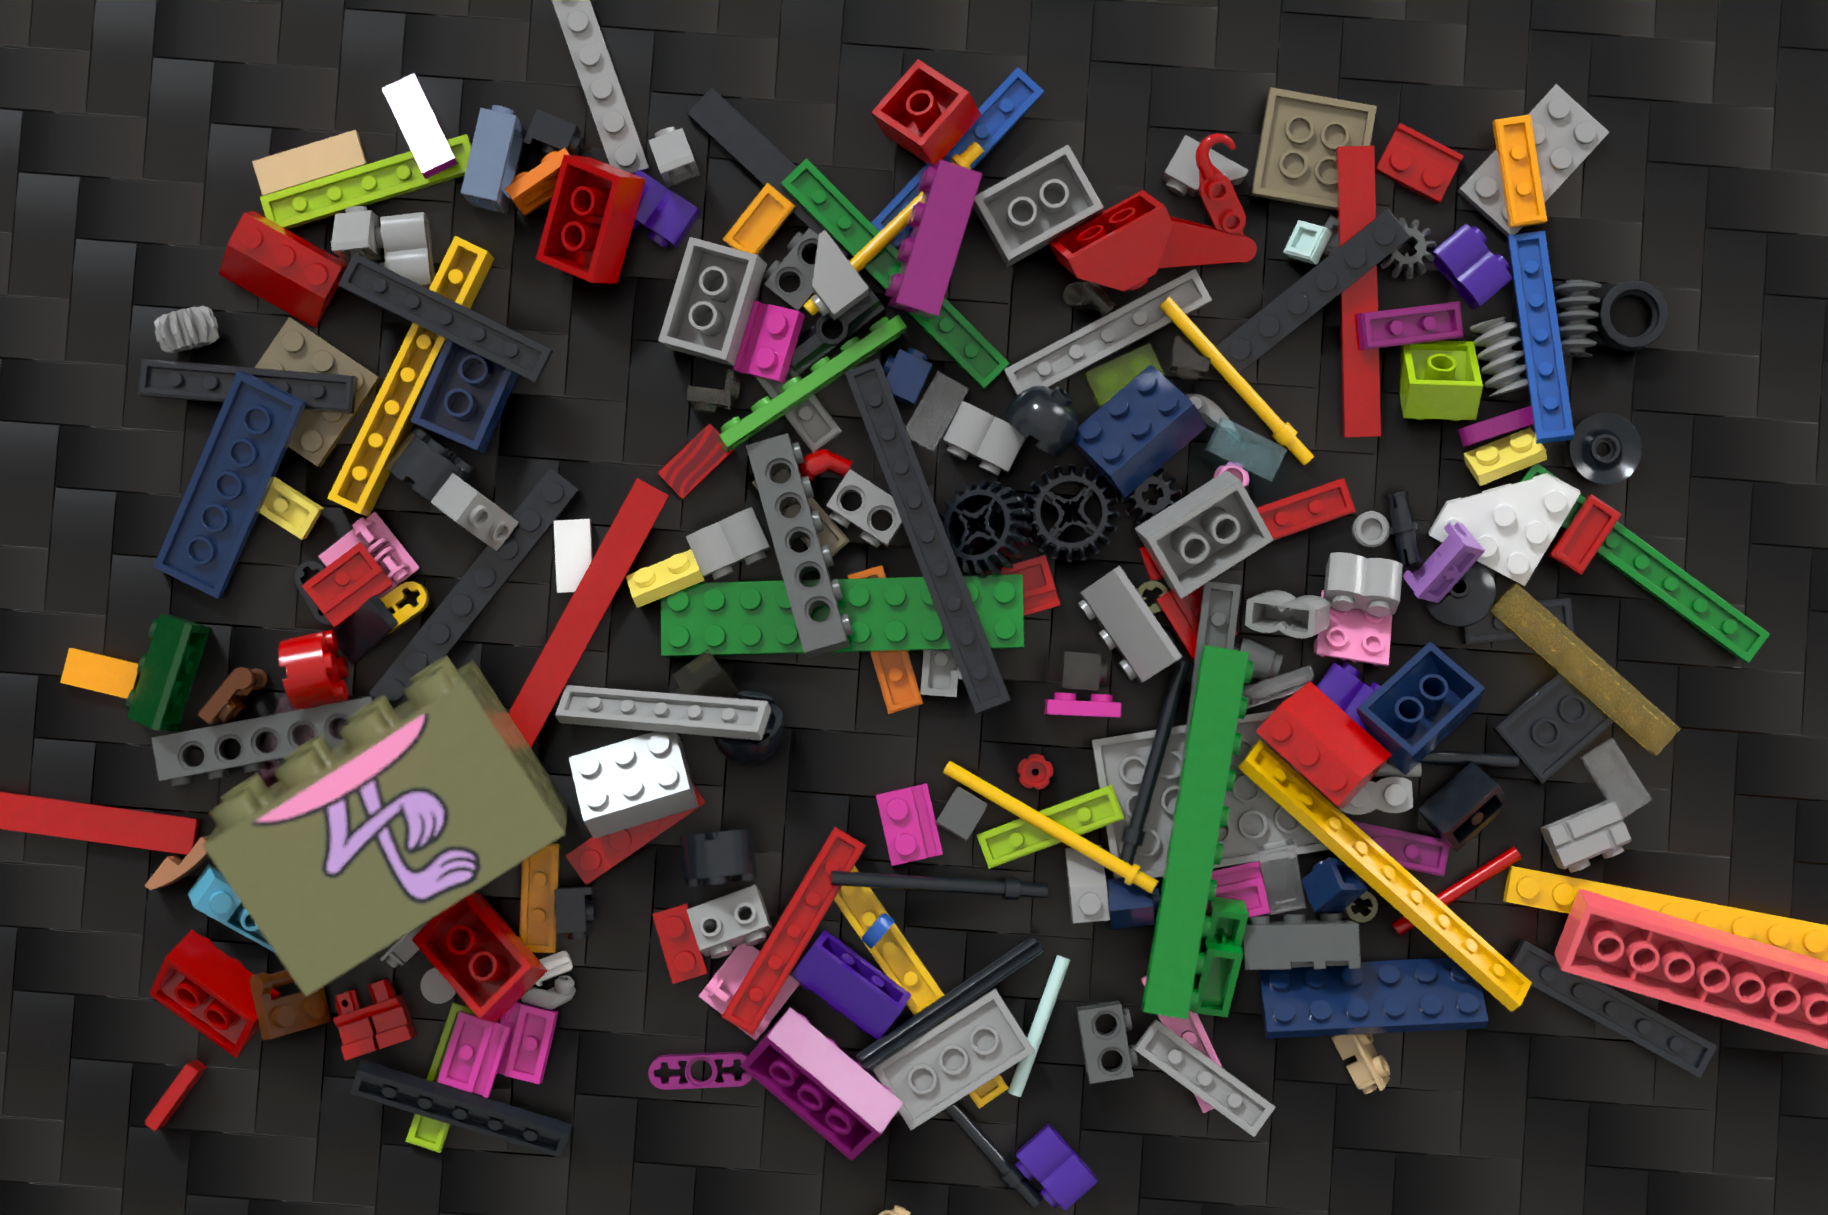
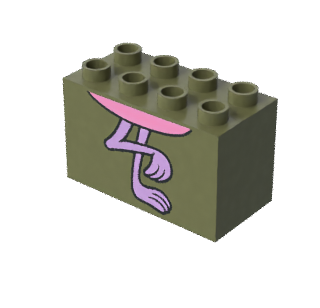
[203,656,568,996]

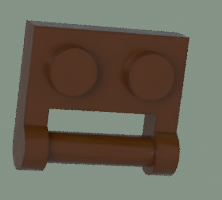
[198,667,269,724]
[250,969,332,1040]

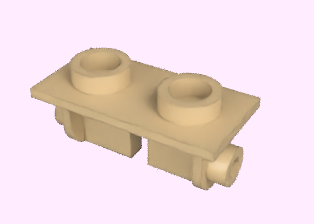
[1331,1034,1390,1094]

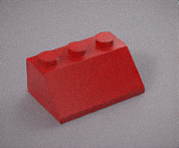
[219,211,348,328]
[1255,681,1392,809]
[149,930,280,1058]

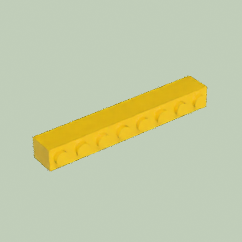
[327,236,495,517]

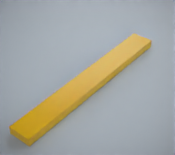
[834,865,1009,1109]

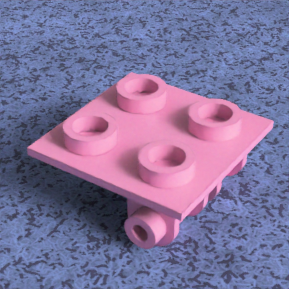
[318,512,420,598]
[1313,590,1392,666]
[699,943,799,1041]

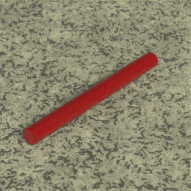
[1391,846,1522,936]

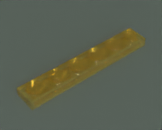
[1490,583,1681,756]

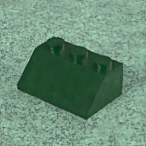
[126,613,211,731]

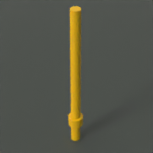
[1159,296,1314,466]

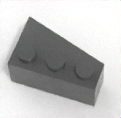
[1241,912,1361,970]

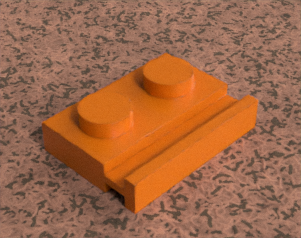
[504,147,570,216]

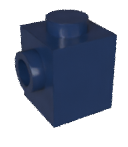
[883,348,932,407]
[1301,858,1367,913]
[1106,875,1160,930]

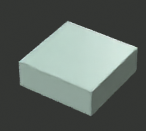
[1283,220,1332,265]

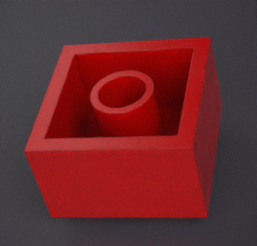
[871,59,981,166]

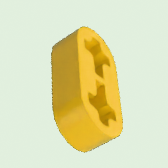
[380,582,429,635]

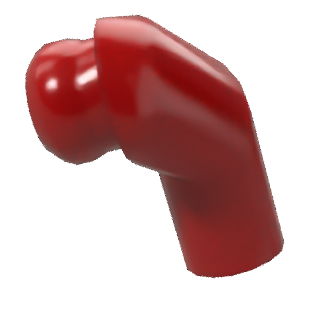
[798,449,852,481]

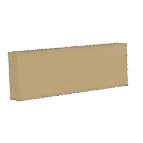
[252,130,367,196]

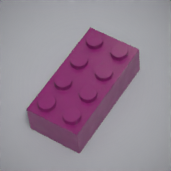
[885,160,982,319]
[740,1007,903,1161]

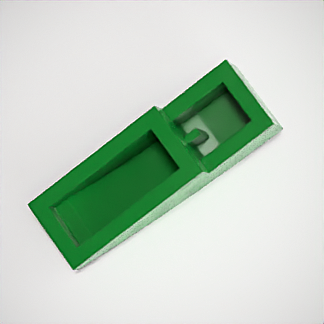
[1192,897,1249,1017]

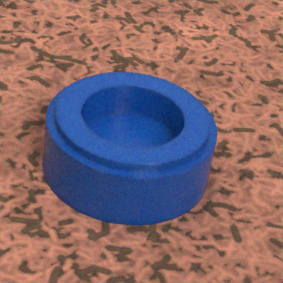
[861,913,895,949]

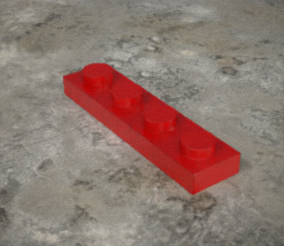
[566,783,706,885]

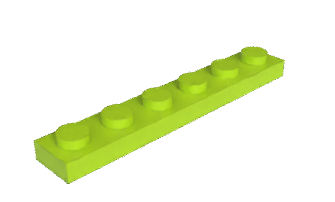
[260,134,472,229]

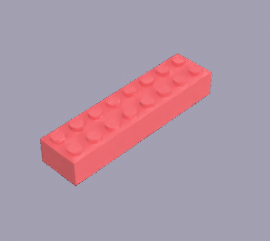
[1554,888,1828,1049]

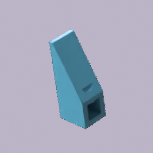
[188,864,276,953]

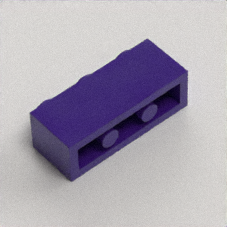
[791,929,911,1040]

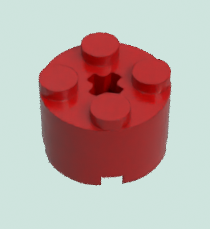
[279,629,349,710]

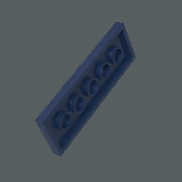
[153,370,307,599]
[1258,958,1488,1039]

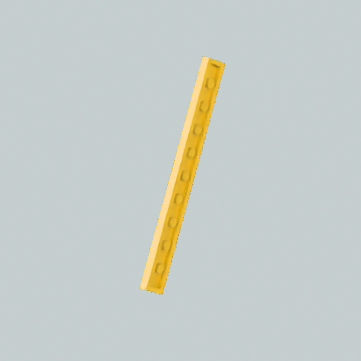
[1238,739,1532,1012]
[1503,866,1828,962]

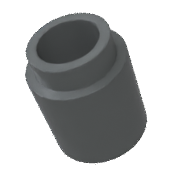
[1233,637,1283,682]

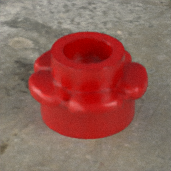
[1017,754,1053,790]

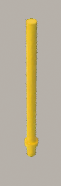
[803,141,984,316]
[943,761,1159,894]

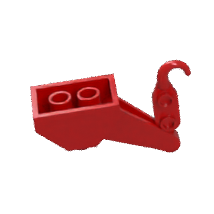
[1049,133,1257,291]

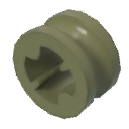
[1137,581,1168,613]
[1344,891,1378,922]

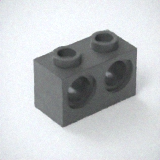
[764,228,819,313]
[1076,1000,1138,1084]

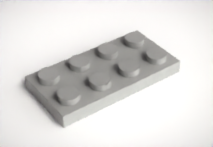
[1457,84,1609,237]
[873,988,1035,1130]

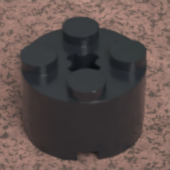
[385,426,474,502]
[680,828,757,887]

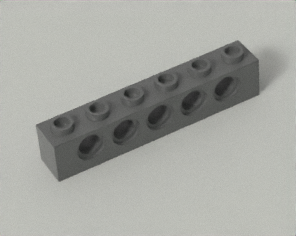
[746,433,853,658]
[151,697,375,787]

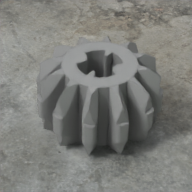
[154,306,219,353]

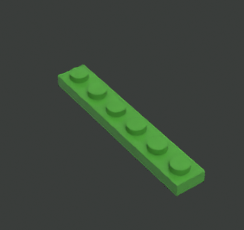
[718,315,907,454]

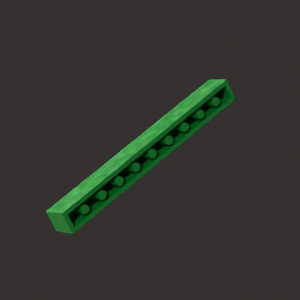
[1141,645,1254,1020]

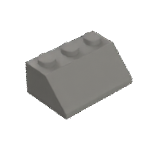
[1078,566,1182,683]

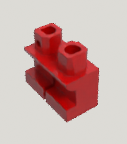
[333,978,418,1060]

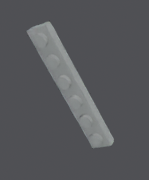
[552,0,650,174]
[1004,269,1212,396]
[555,685,771,740]

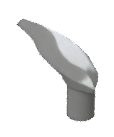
[1185,394,1239,443]

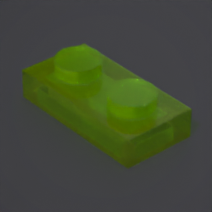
[1084,343,1165,407]

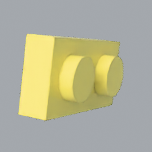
[1464,427,1547,486]
[259,477,324,540]
[626,549,704,608]

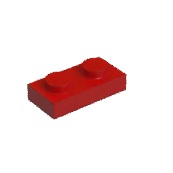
[652,903,708,984]

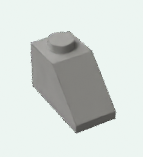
[648,127,700,187]
[1161,135,1249,197]
[331,206,383,263]
[811,230,869,320]
[1065,845,1110,923]

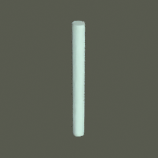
[1008,955,1070,1097]

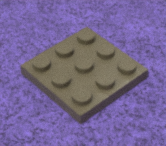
[1250,87,1377,211]
[255,317,381,468]

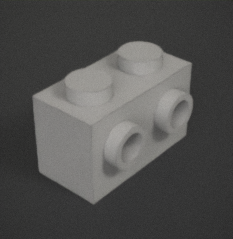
[687,885,773,959]

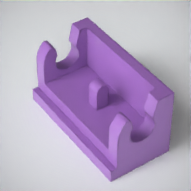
[1403,522,1485,603]

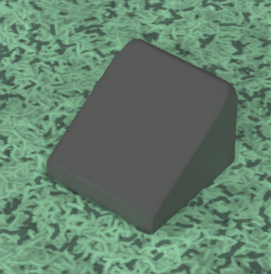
[935,787,988,842]

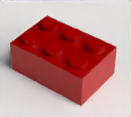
[536,154,646,284]
[412,892,548,1022]

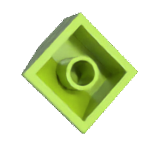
[1400,340,1483,421]

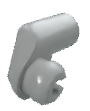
[521,975,576,1010]

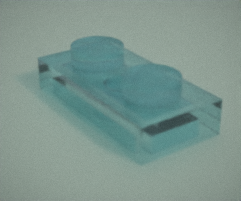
[1205,417,1287,482]

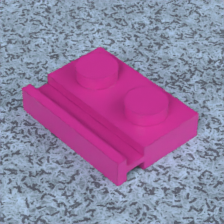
[733,301,805,384]
[1045,693,1121,717]
[876,783,943,866]
[1211,861,1270,917]
[497,1002,559,1084]
[437,1010,512,1098]

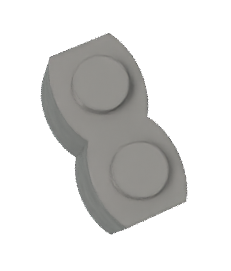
[375,212,435,288]
[943,401,1026,476]
[686,507,771,580]
[1323,552,1403,617]
[1245,590,1331,638]
[1333,777,1413,815]

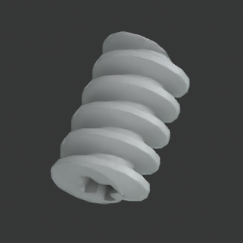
[1470,317,1528,397]

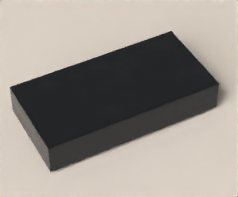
[335,594,399,665]

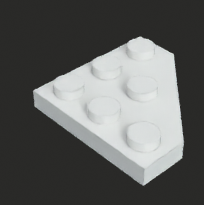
[1428,473,1580,586]

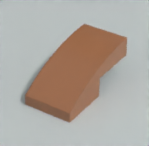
[144,835,210,890]

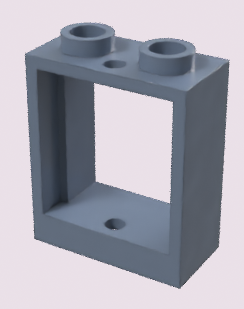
[461,105,527,214]

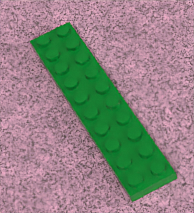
[661,574,1024,657]

